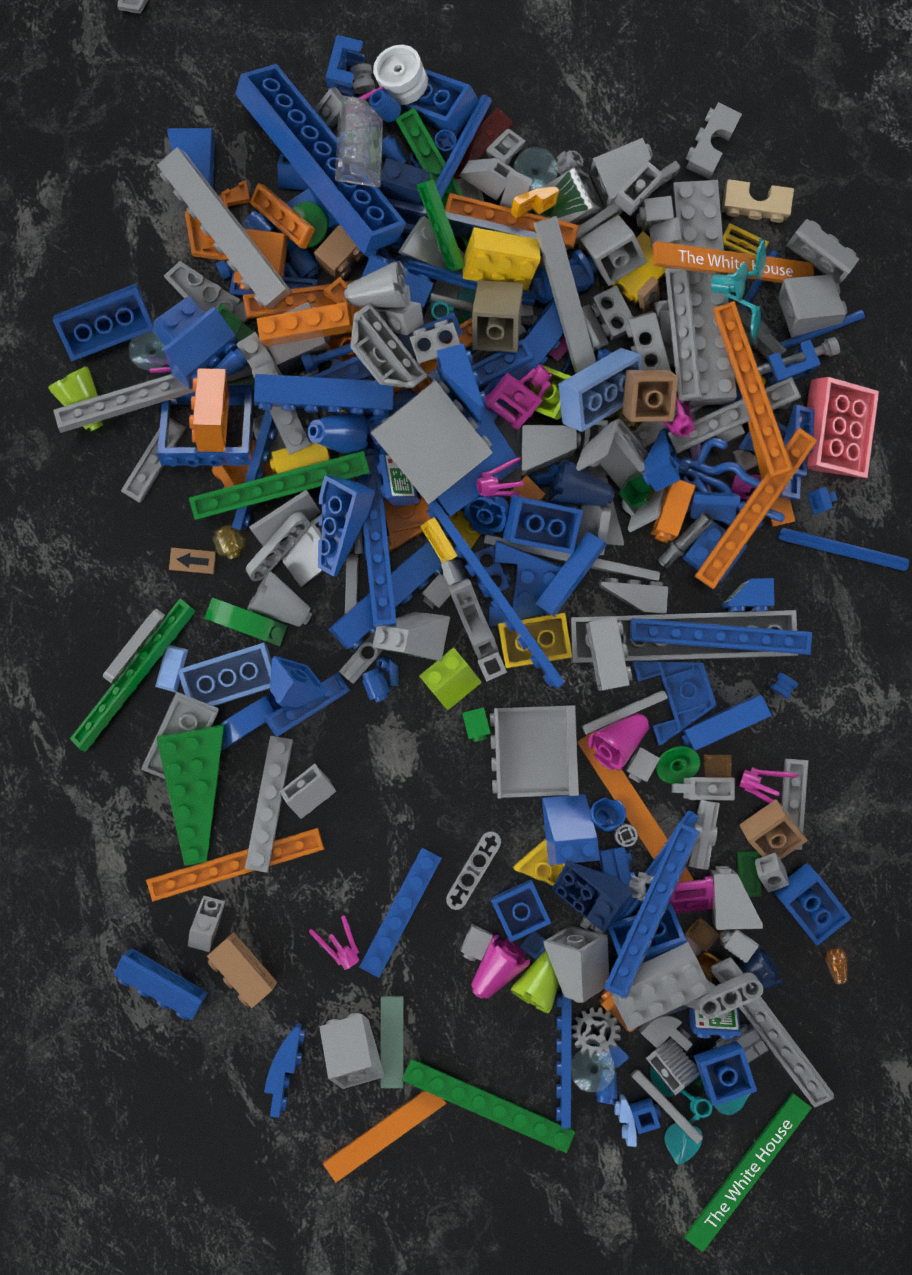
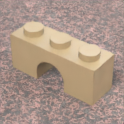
[721,179,794,223]

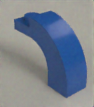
[220,693,283,751]

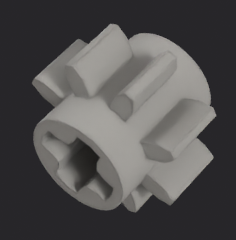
[556,150,583,175]
[628,872,654,901]

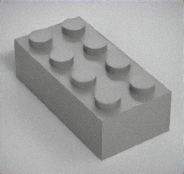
[605,942,712,1030]

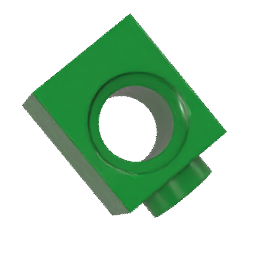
[462,707,491,742]

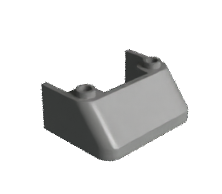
[576,419,668,532]

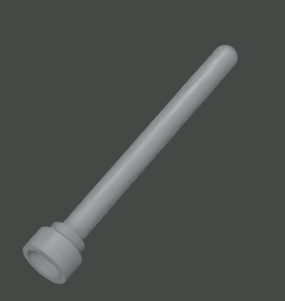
[758,337,840,375]

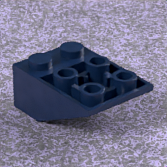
[552,861,634,933]

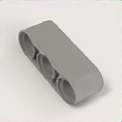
[696,973,763,1019]

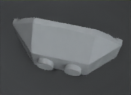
[351,303,428,388]

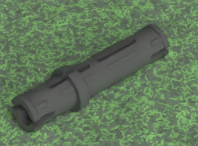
[658,512,714,569]

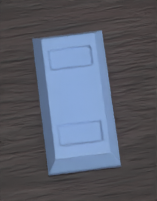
[155,645,188,692]

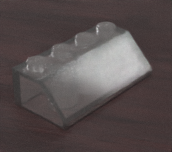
[335,95,383,188]

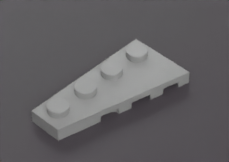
[164,261,250,324]

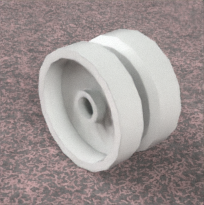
[373,45,428,105]

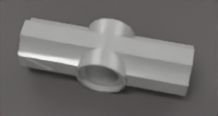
[339,631,383,684]
[688,800,720,870]

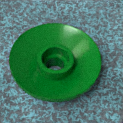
[292,202,328,248]
[656,746,700,784]

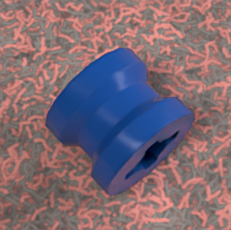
[770,673,799,699]

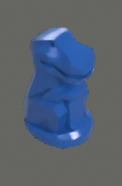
[529,249,596,303]

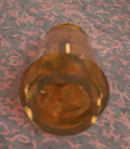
[825,948,848,984]

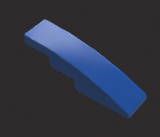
[779,405,815,501]

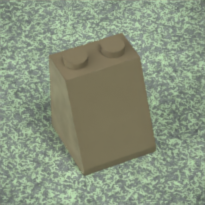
[472,280,523,353]

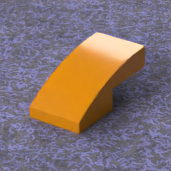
[510,187,559,219]

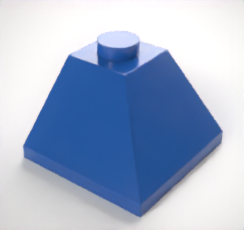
[270,656,327,708]

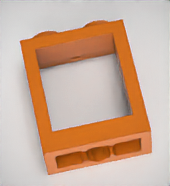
[651,480,696,543]

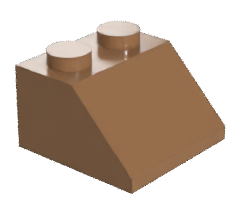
[740,800,808,860]

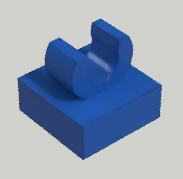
[807,487,838,515]

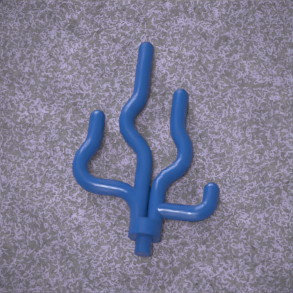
[677,438,785,525]

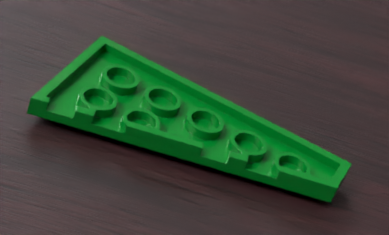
[156,724,224,866]

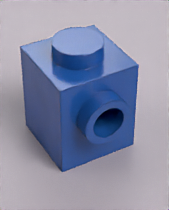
[630,1098,662,1134]

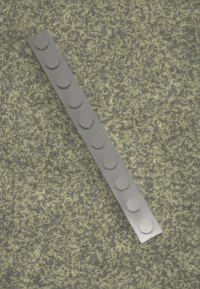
[54,346,276,433]

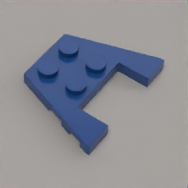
[487,540,561,627]
[632,661,716,745]

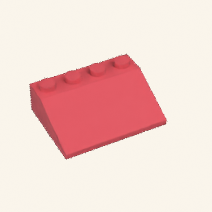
[807,377,879,478]

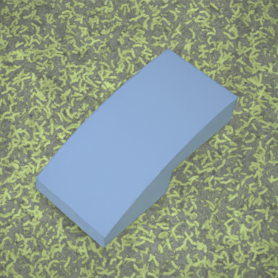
[614,1094,637,1147]

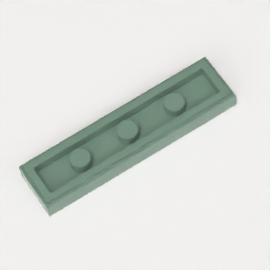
[381,996,403,1088]

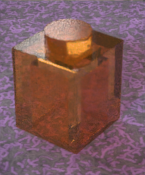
[685,917,720,952]

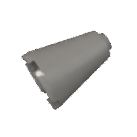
[344,261,410,308]
[247,571,312,627]

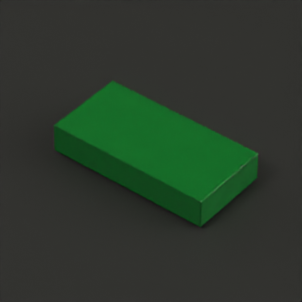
[737,851,761,897]

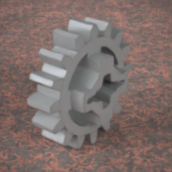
[572,1007,621,1058]

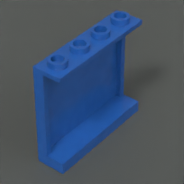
[436,409,521,516]

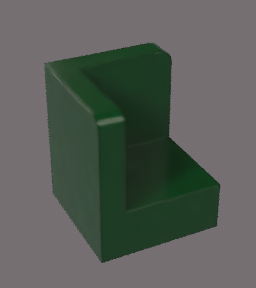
[619,470,655,509]

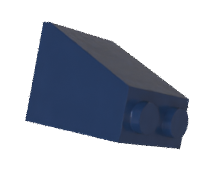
[378,158,430,206]

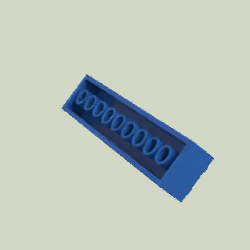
[235,64,406,254]

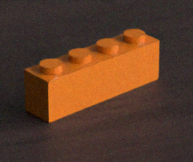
[257,302,353,347]

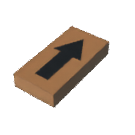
[637,277,660,313]
[169,548,216,574]

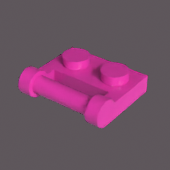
[485,373,542,430]
[669,876,714,914]

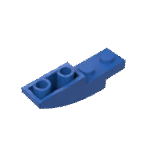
[264,1023,305,1118]

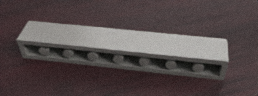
[157,147,292,309]

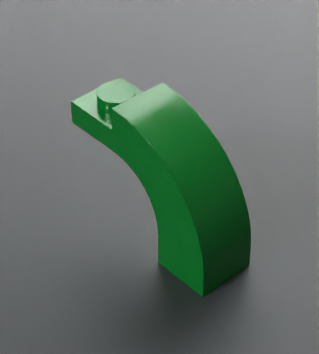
[204,598,287,646]

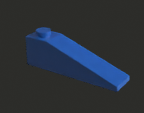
[318,475,375,576]

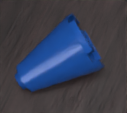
[308,411,370,455]

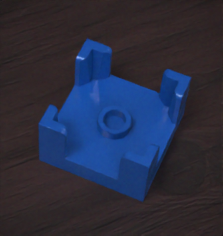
[326,35,365,100]
[760,340,820,387]

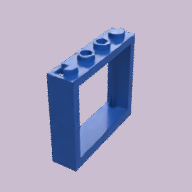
[157,385,254,467]

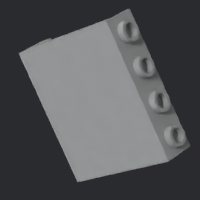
[371,379,493,504]
[490,706,579,798]

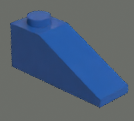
[643,428,680,491]

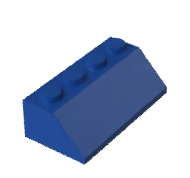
[53,283,154,361]
[114,948,208,1020]

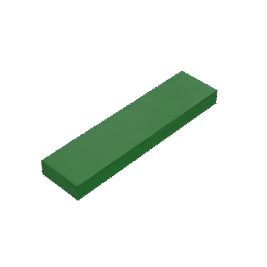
[417,179,465,271]

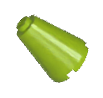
[48,367,103,431]
[511,950,559,1014]

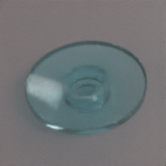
[514,147,558,191]
[129,330,168,370]
[571,1046,615,1092]

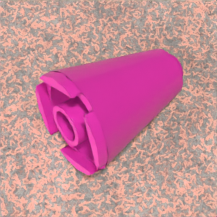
[588,713,649,771]
[471,935,530,999]

